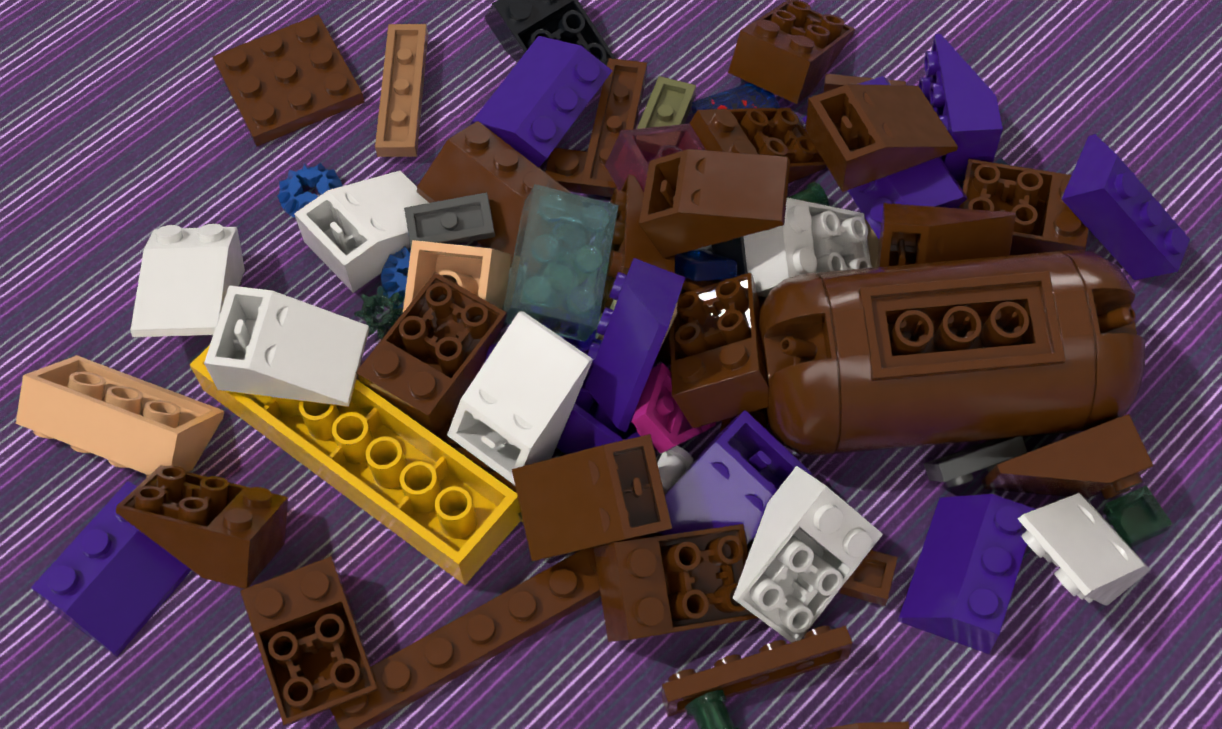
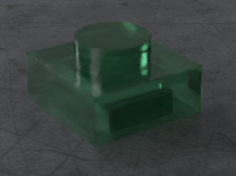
[1103,485,1173,548]

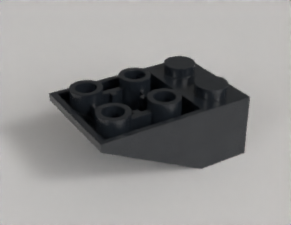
[484,0,616,66]

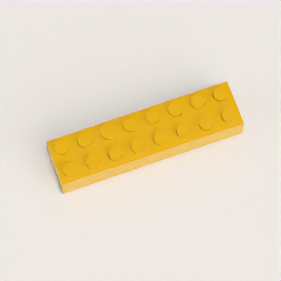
[190,345,521,585]

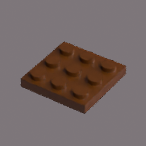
[212,14,365,147]

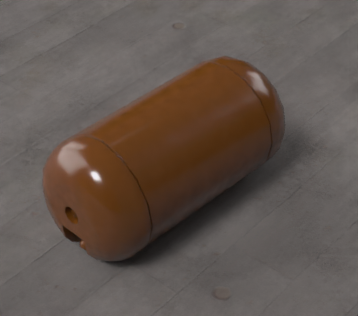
[759,250,1145,456]

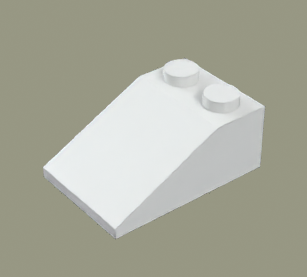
[131,224,245,337]

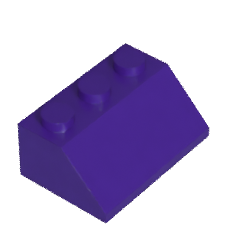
[470,36,612,168]
[1062,134,1190,280]
[585,258,685,432]
[31,481,192,657]
[898,494,1036,654]

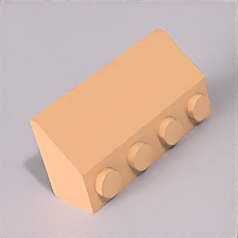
[16,355,224,477]

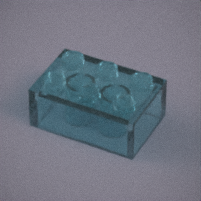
[503,184,618,342]

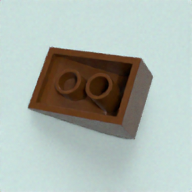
[982,414,1154,500]

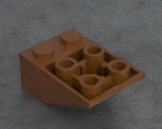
[728,0,855,104]
[805,84,958,192]
[677,107,827,184]
[639,149,790,258]
[959,159,1089,255]
[592,174,675,322]
[876,203,1016,267]
[356,272,508,437]
[670,272,769,428]
[512,434,672,561]
[116,465,288,589]
[593,524,758,642]
[240,556,378,726]

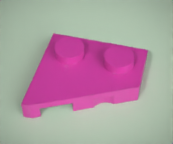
[631,363,716,454]

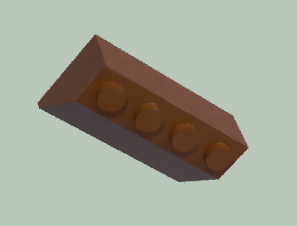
[417,121,594,281]

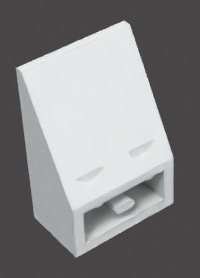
[294,171,429,293]
[743,198,872,297]
[204,285,370,407]
[447,311,593,485]
[733,466,883,642]
[1018,493,1151,606]

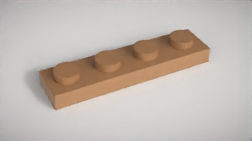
[375,24,428,157]

